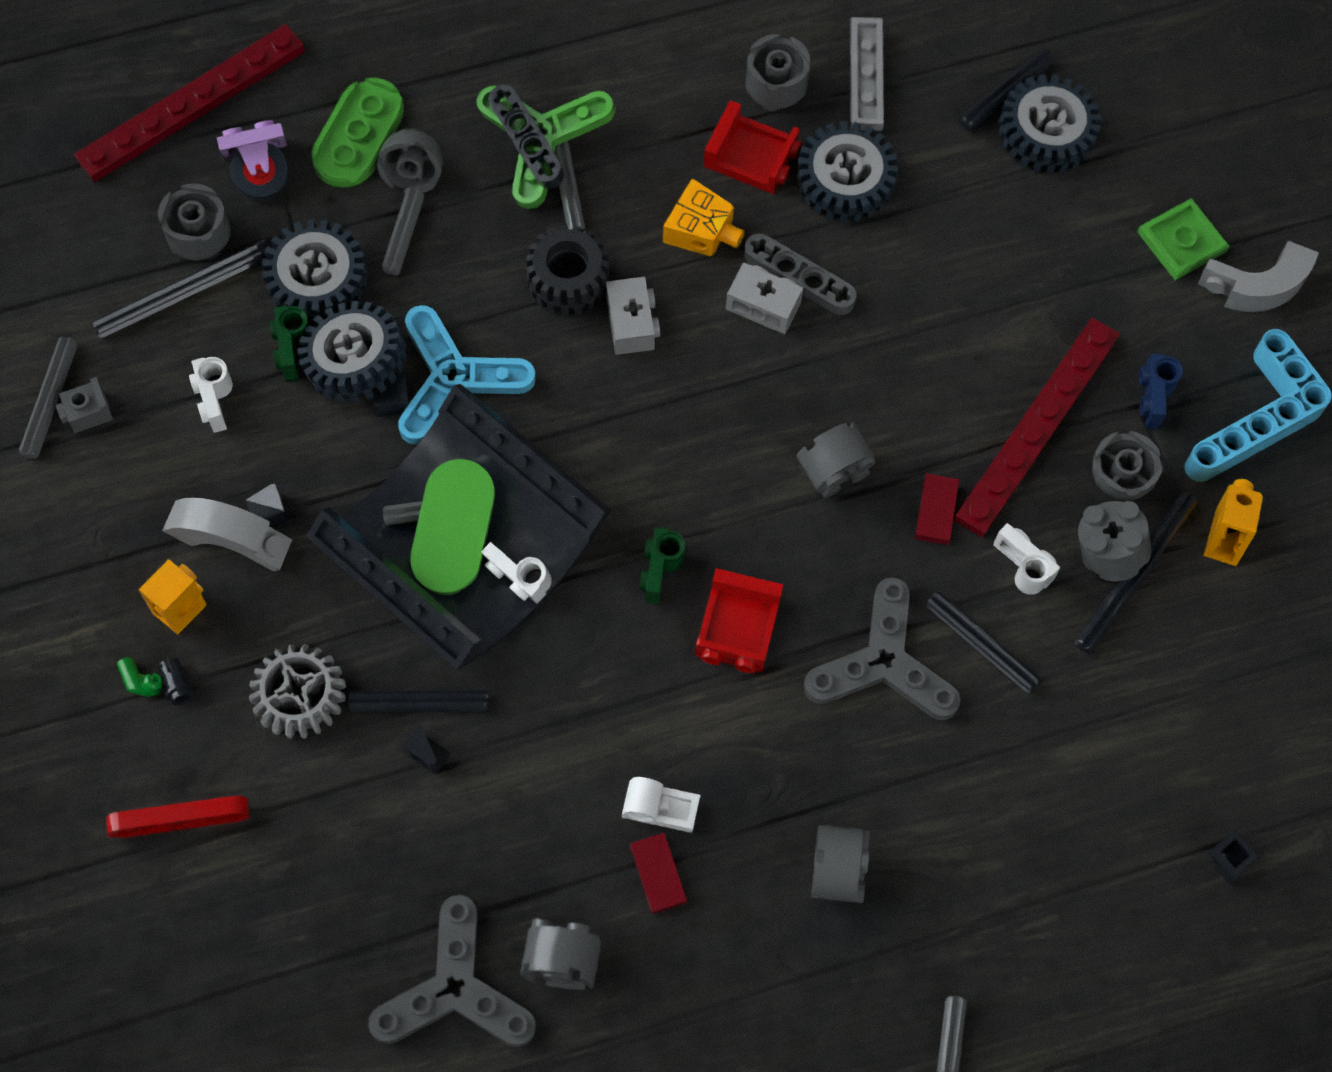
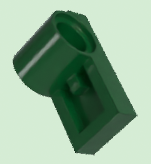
[270,306,309,381]
[639,527,685,605]

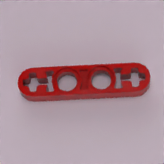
[106,796,249,838]

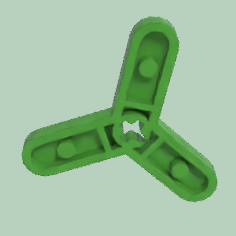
[476,86,615,209]

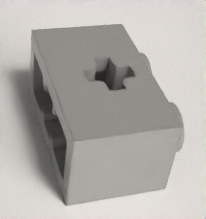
[726,262,803,334]
[606,277,660,355]

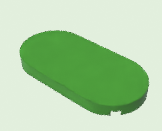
[312,78,404,187]
[411,459,495,595]

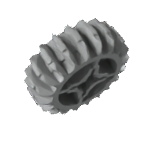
[249,644,346,739]

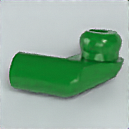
[116,657,163,697]

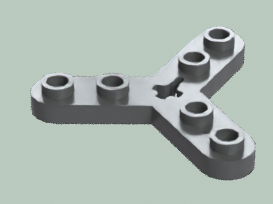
[803,578,960,720]
[368,895,536,1047]

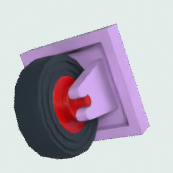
[216,120,289,199]

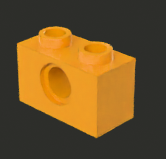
[139,559,207,635]

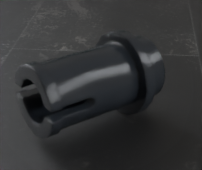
[158,658,194,705]

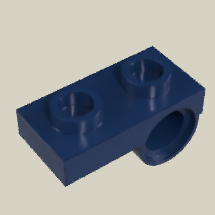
[1139,354,1183,429]

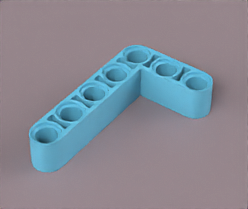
[1185,329,1332,482]

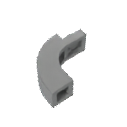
[1198,241,1319,312]
[162,498,292,571]

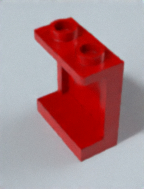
[704,100,803,194]
[695,568,783,673]

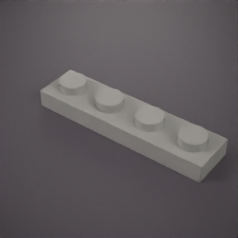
[850,17,883,131]

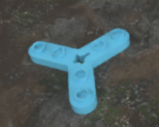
[398,305,536,444]

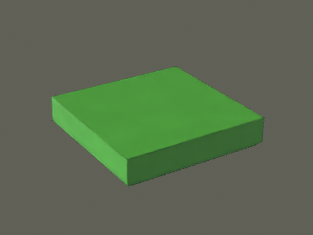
[1138,198,1229,280]

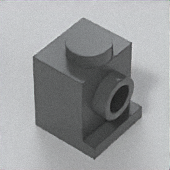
[56,377,114,433]

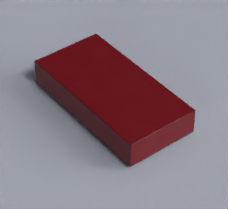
[915,473,959,545]
[630,833,687,914]

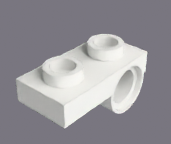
[189,357,233,433]
[993,523,1060,595]
[481,542,552,604]
[622,777,700,833]

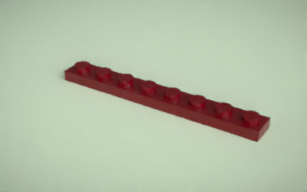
[74,24,305,183]
[954,317,1120,538]

